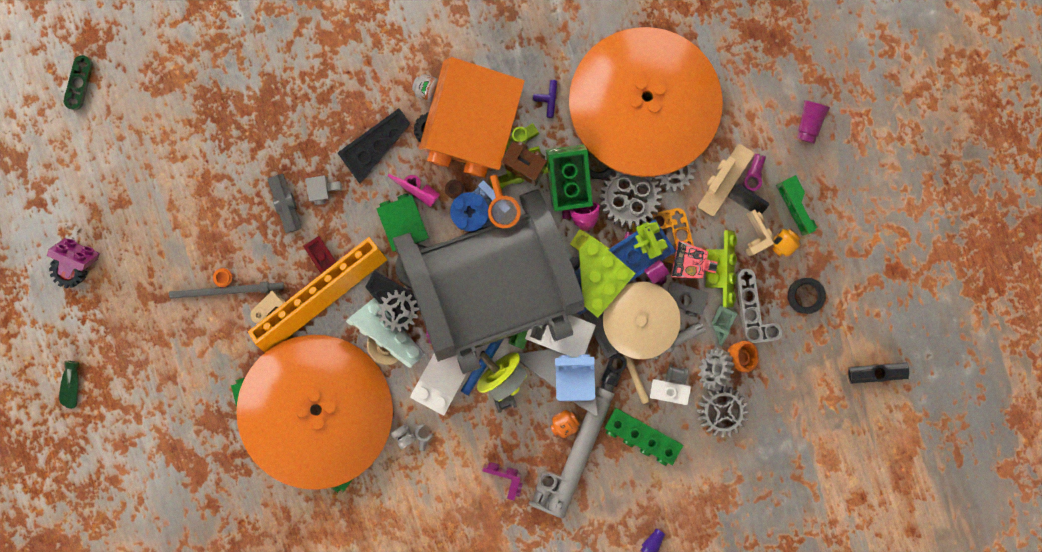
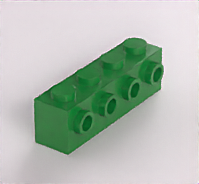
[604,407,684,466]

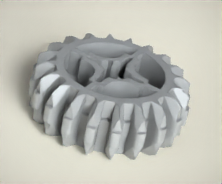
[697,386,749,438]

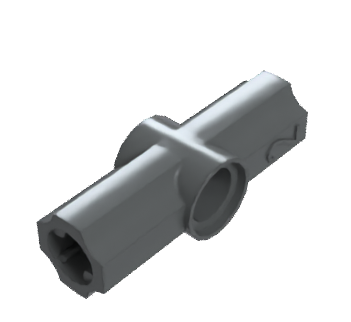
[268,174,302,233]

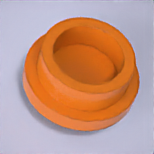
[213,268,233,287]

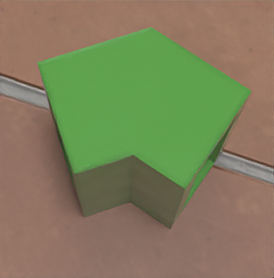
[508,330,528,349]

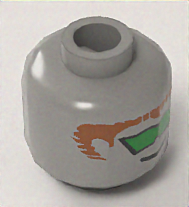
[412,74,438,102]

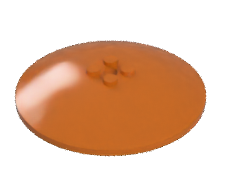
[569,27,723,177]
[237,335,393,490]

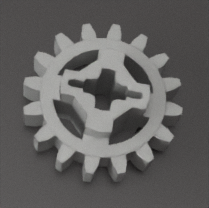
[655,162,696,192]
[377,290,419,332]
[698,348,734,391]

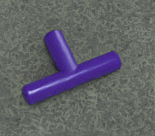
[533,80,558,118]

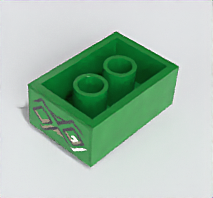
[546,144,593,211]

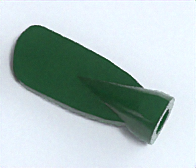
[59,360,79,409]

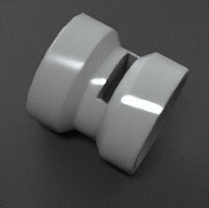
[390,423,417,449]

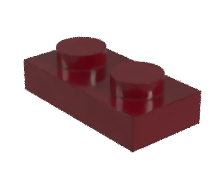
[303,236,337,274]

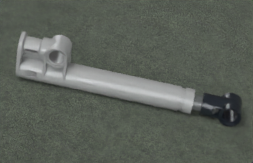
[528,354,626,518]

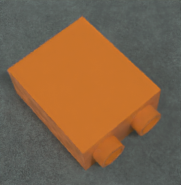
[419,57,525,178]

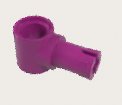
[742,154,766,192]
[644,259,669,285]

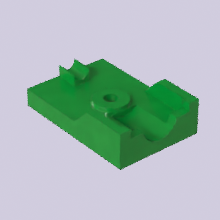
[776,175,818,236]

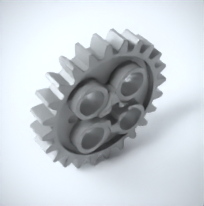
[600,171,662,229]

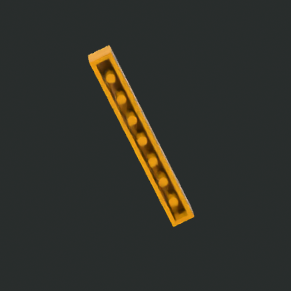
[248,237,388,353]

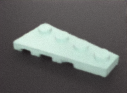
[346,298,425,368]

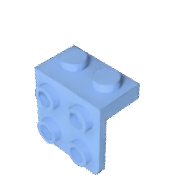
[555,354,595,402]

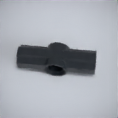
[848,362,909,384]

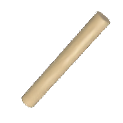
[623,355,649,404]

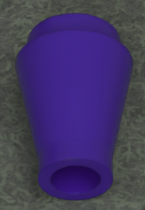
[640,529,665,552]

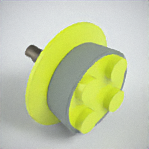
[477,350,527,401]

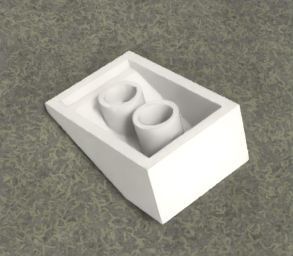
[410,353,467,416]

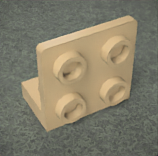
[745,210,774,256]

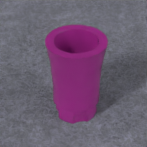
[797,100,830,144]

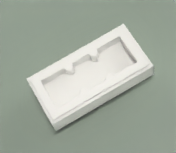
[649,379,691,405]

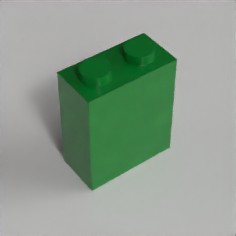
[376,193,430,252]

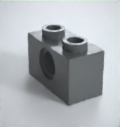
[668,282,709,317]

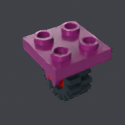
[47,238,100,288]

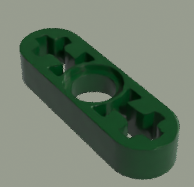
[63,55,93,111]

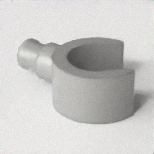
[415,424,433,451]

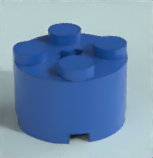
[450,192,489,232]

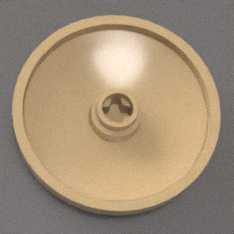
[603,282,681,359]

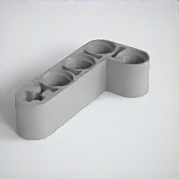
[736,269,782,343]

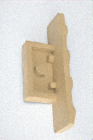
[698,144,754,217]

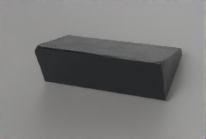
[728,183,770,214]

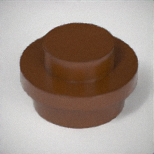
[445,180,464,199]

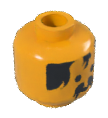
[772,228,801,257]

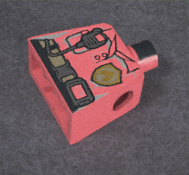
[671,241,718,279]

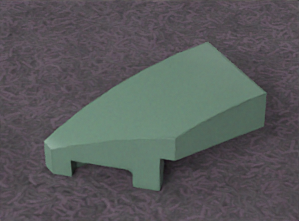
[712,304,738,346]

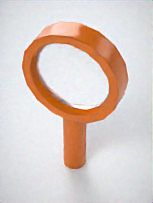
[488,174,521,229]

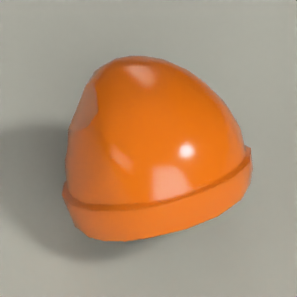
[726,340,759,373]

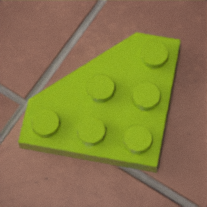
[578,236,636,318]

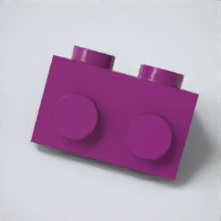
[482,462,523,501]

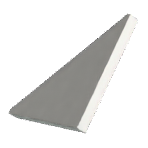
[519,349,598,417]

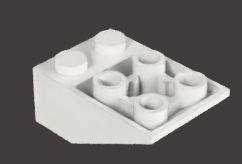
[525,315,596,358]

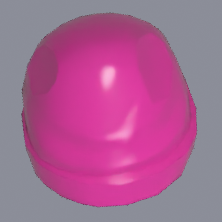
[569,201,600,231]

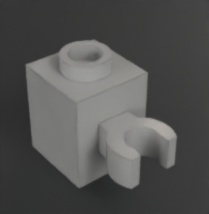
[305,175,342,205]

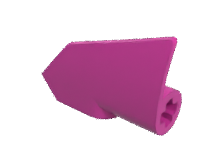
[388,174,441,208]

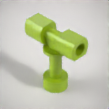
[505,123,539,152]

